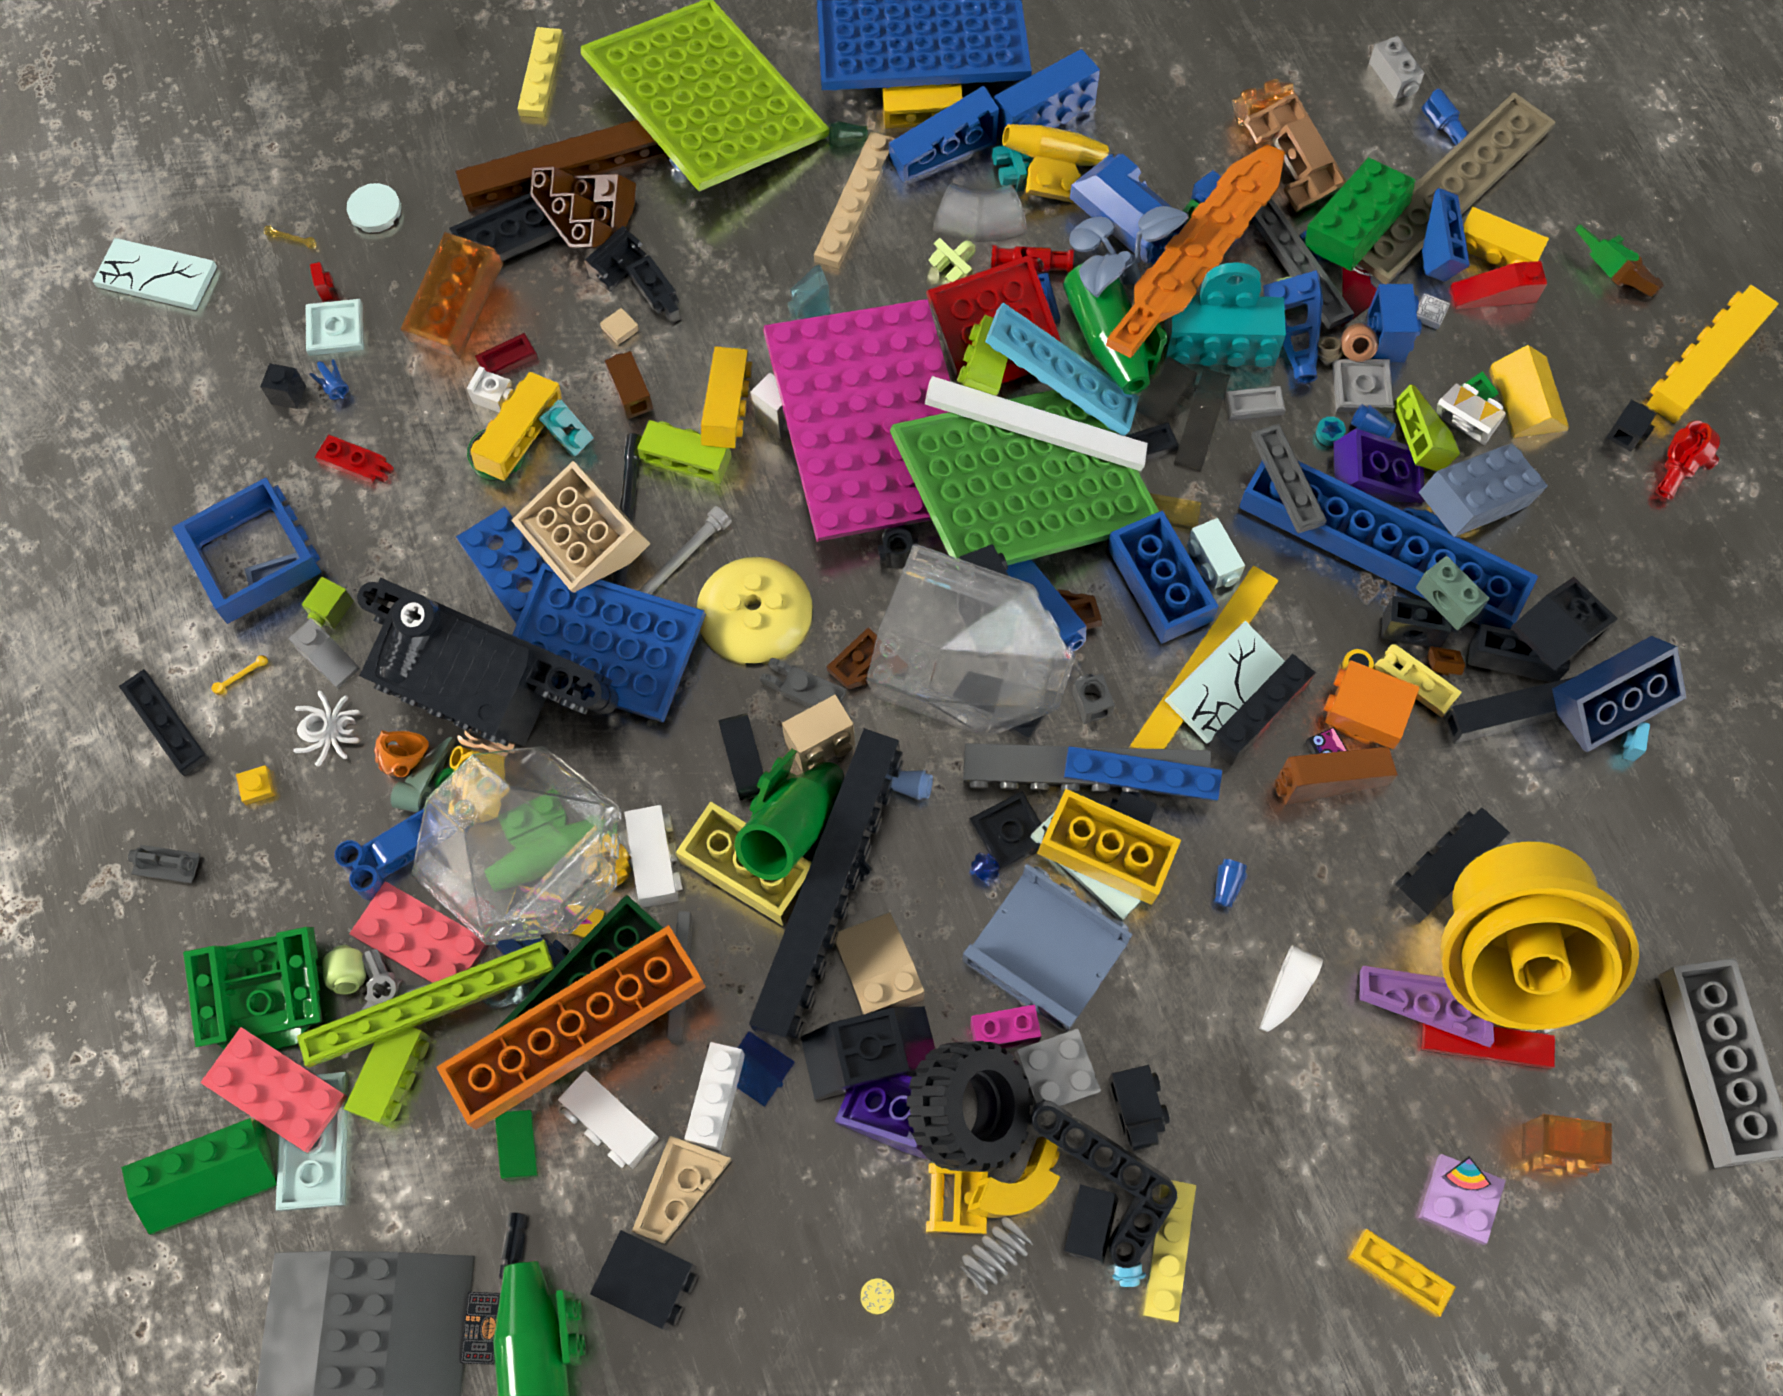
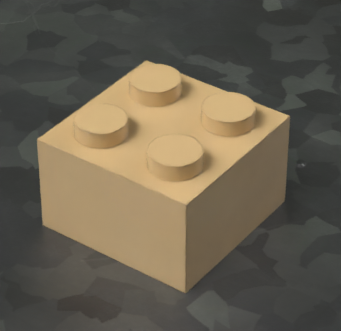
[782,694,855,773]

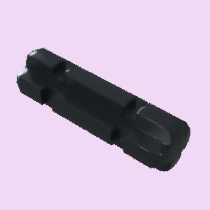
[499,1212,527,1279]

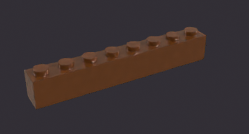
[455,120,668,212]

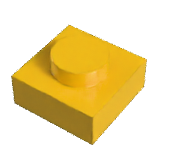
[236,765,275,805]

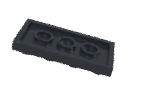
[449,193,560,274]

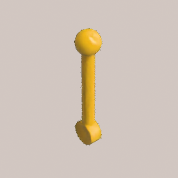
[211,655,268,695]

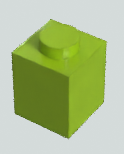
[301,577,354,629]

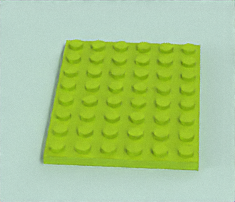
[581,0,830,191]

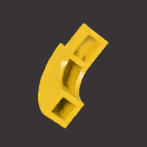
[967,1136,1060,1218]

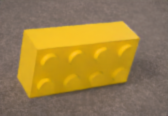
[1037,789,1181,905]

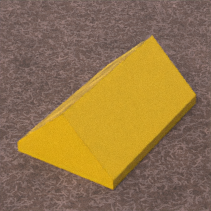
[1491,345,1569,438]

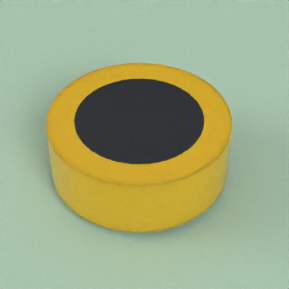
[1342,649,1374,670]

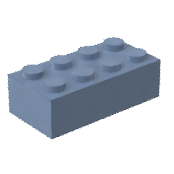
[1419,443,1548,537]

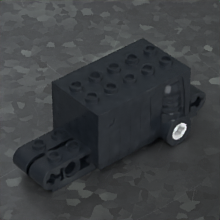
[357,577,619,746]

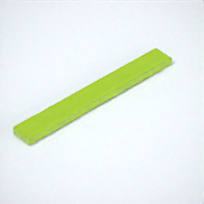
[297,940,555,1068]

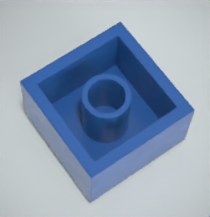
[1366,284,1422,363]

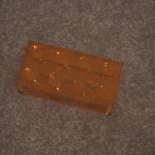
[400,232,503,360]

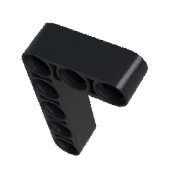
[1031,1100,1177,1268]

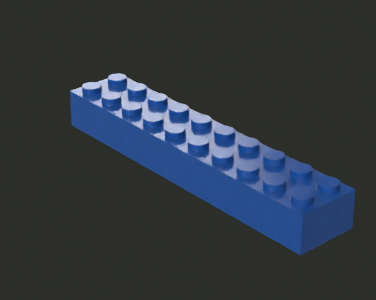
[1239,460,1538,630]

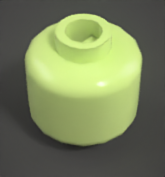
[322,945,367,995]

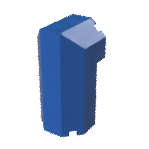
[1070,154,1187,264]

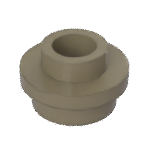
[1317,336,1343,362]

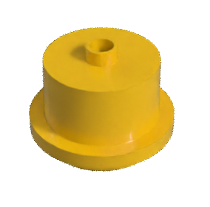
[1440,841,1639,1030]

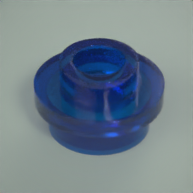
[971,852,999,882]

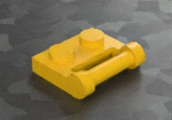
[926,1163,988,1235]

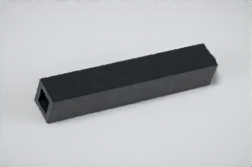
[1444,677,1574,744]

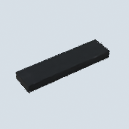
[119,669,209,776]

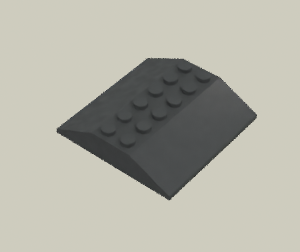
[255,1251,475,1396]

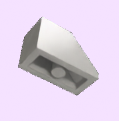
[288,618,360,689]

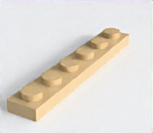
[814,131,895,269]

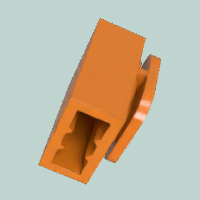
[1323,660,1420,750]

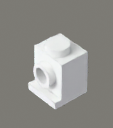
[467,366,515,412]

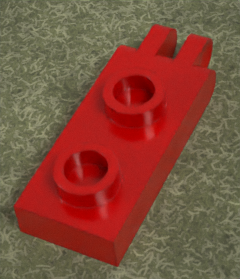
[315,434,394,483]

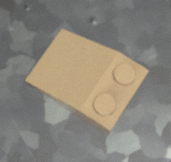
[835,912,924,1015]

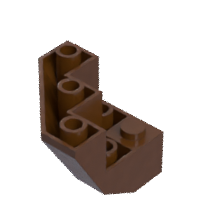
[530,167,636,248]

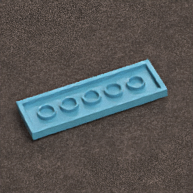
[985,303,1139,436]

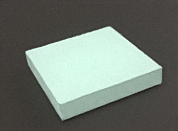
[306,299,364,356]

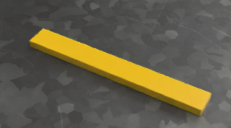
[1130,565,1278,749]

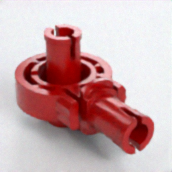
[1655,420,1720,499]

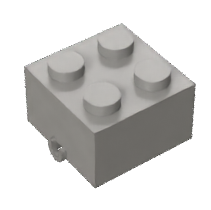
[1014,1029,1101,1114]

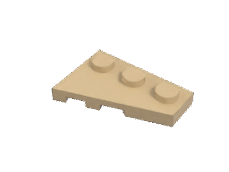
[632,1136,732,1244]

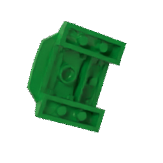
[183,927,322,1049]

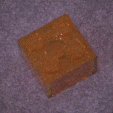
[1522,1114,1612,1177]

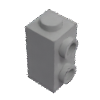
[1369,36,1424,100]

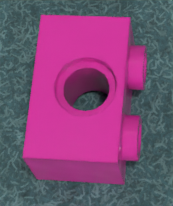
[970,1004,1041,1049]

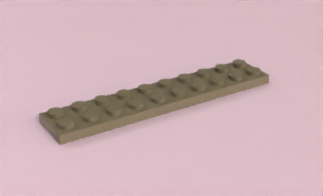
[1358,92,1556,284]

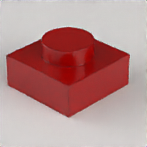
[309,262,335,302]

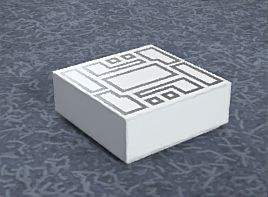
[1416,294,1450,330]

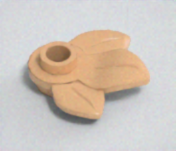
[457,730,515,760]

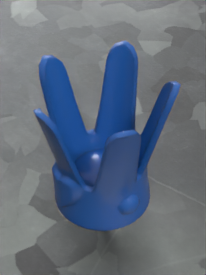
[309,359,349,400]

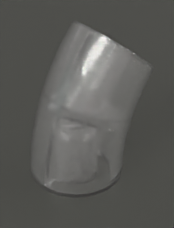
[933,183,1027,242]

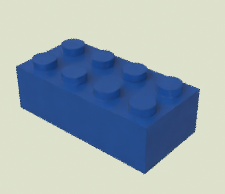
[994,49,1100,142]
[1107,510,1219,644]

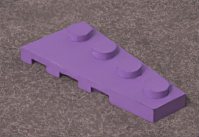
[1360,966,1494,1047]

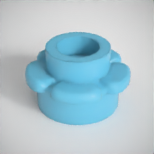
[1112,1261,1146,1287]

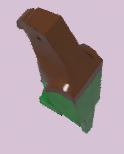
[1575,224,1664,297]

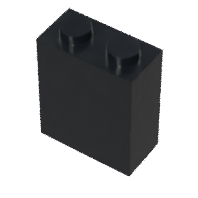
[590,1230,698,1331]

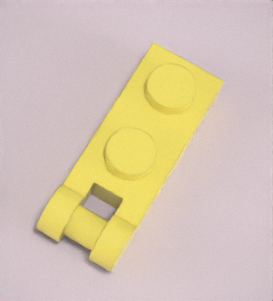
[1373,645,1462,718]

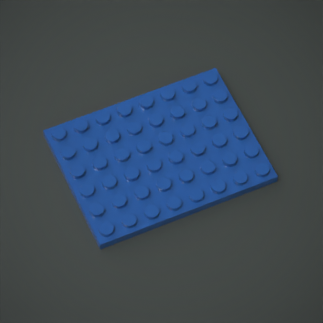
[817,0,1032,91]

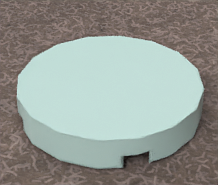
[346,183,402,233]

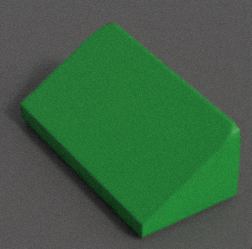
[495,1110,538,1182]

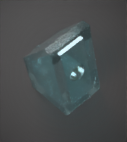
[787,265,831,320]

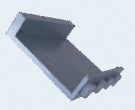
[962,864,1132,1033]

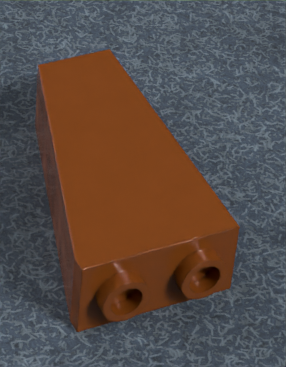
[1275,747,1398,806]

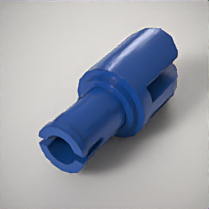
[1421,89,1469,146]

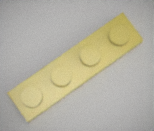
[517,27,564,118]
[1143,1180,1196,1323]

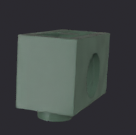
[1416,556,1490,631]

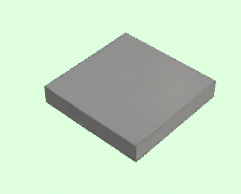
[1332,359,1394,413]

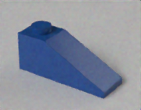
[1422,188,1470,282]

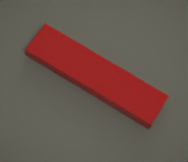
[1421,1023,1555,1069]

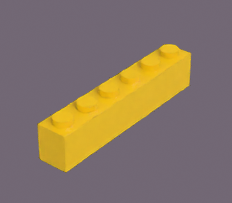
[1646,285,1779,424]

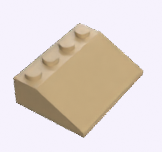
[511,461,651,593]

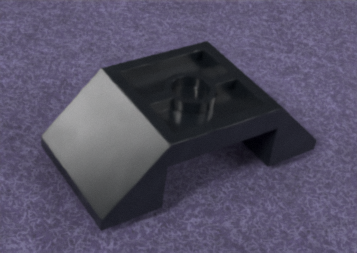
[1510,577,1618,671]
[801,1006,935,1101]

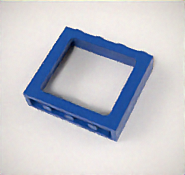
[172,477,322,624]

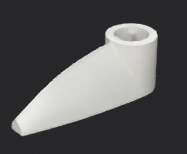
[1259,945,1323,1032]

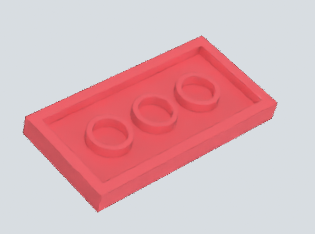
[349,881,491,983]
[200,1027,348,1153]

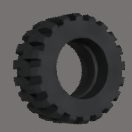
[907,1041,1033,1172]

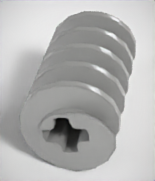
[960,1217,1033,1294]

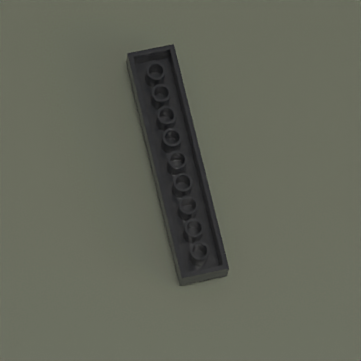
[749,728,904,1046]

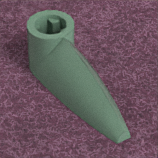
[391,737,455,813]

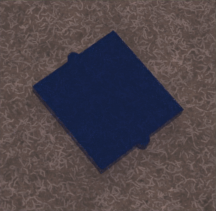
[737,1031,795,1107]

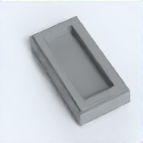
[1224,386,1286,421]

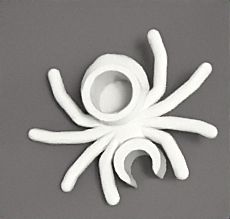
[293,691,360,767]

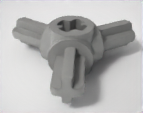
[362,949,426,1010]

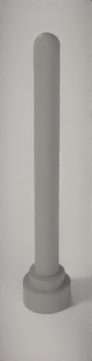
[638,506,732,595]

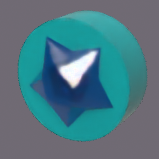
[1315,417,1346,446]

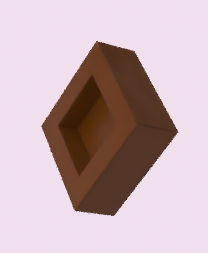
[1427,646,1465,676]

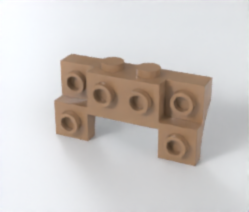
[1244,93,1347,212]

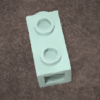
[1187,518,1245,589]

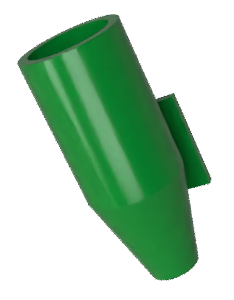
[1063,263,1167,395]
[735,748,845,880]
[493,1261,586,1396]

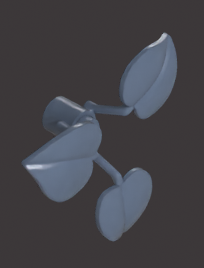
[1069,206,1189,298]

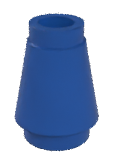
[1351,404,1396,439]
[1214,859,1248,907]

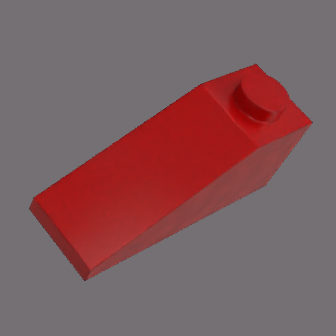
[1451,261,1547,309]

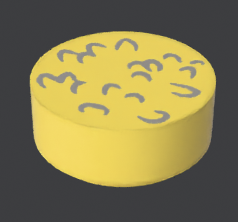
[860,1279,894,1315]

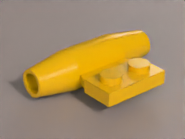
[1002,124,1109,203]

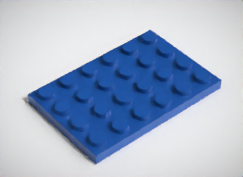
[512,562,706,723]

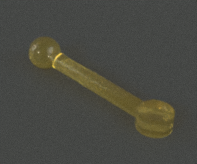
[263,225,316,249]

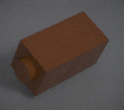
[605,351,654,419]

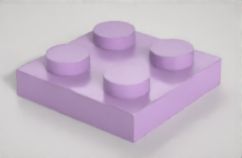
[1419,1154,1506,1245]

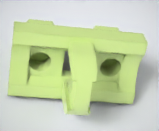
[928,238,976,282]

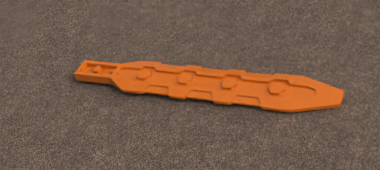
[1106,144,1285,358]

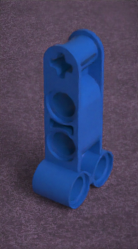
[334,800,461,900]

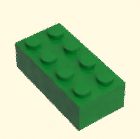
[1305,157,1415,271]

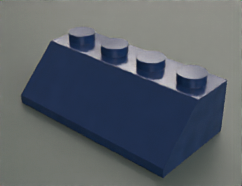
[1552,636,1687,752]

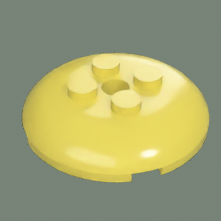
[696,557,813,665]

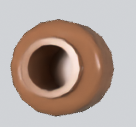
[1341,323,1378,362]

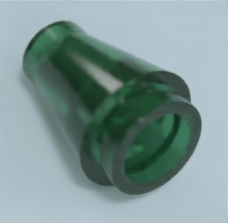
[829,120,868,148]

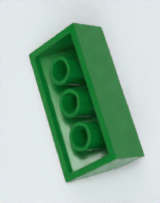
[121,1118,277,1235]

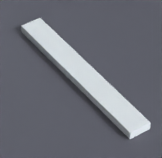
[925,376,1148,471]

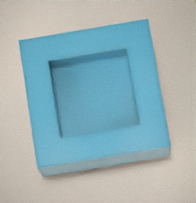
[1621,722,1650,762]

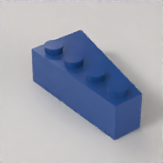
[889,86,999,183]

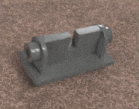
[128,845,201,884]

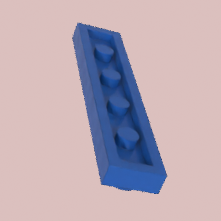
[1064,746,1222,802]

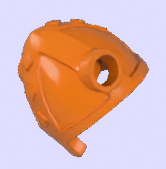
[374,730,429,778]

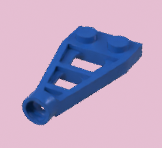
[1263,270,1323,384]

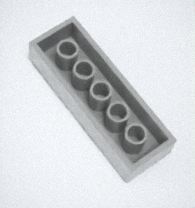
[1658,958,1783,1168]

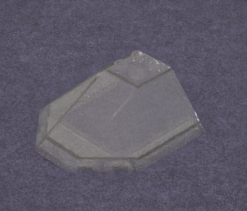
[866,543,1076,738]
[411,746,621,945]

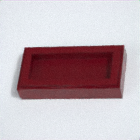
[475,332,538,376]

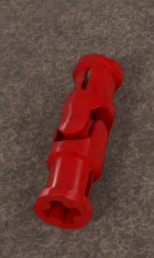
[991,245,1074,273]

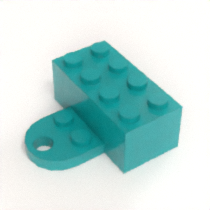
[1164,262,1286,368]

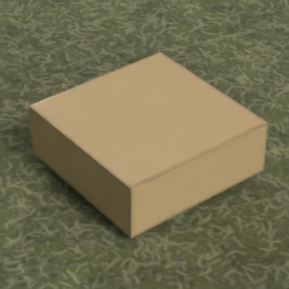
[600,308,639,345]

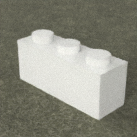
[624,805,683,908]
[684,1042,745,1151]
[558,1070,660,1169]

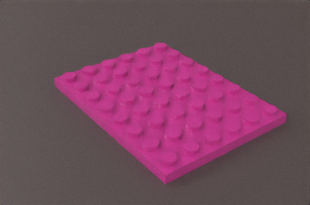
[763,299,951,542]

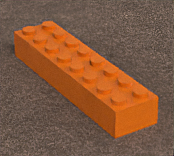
[436,925,706,1130]

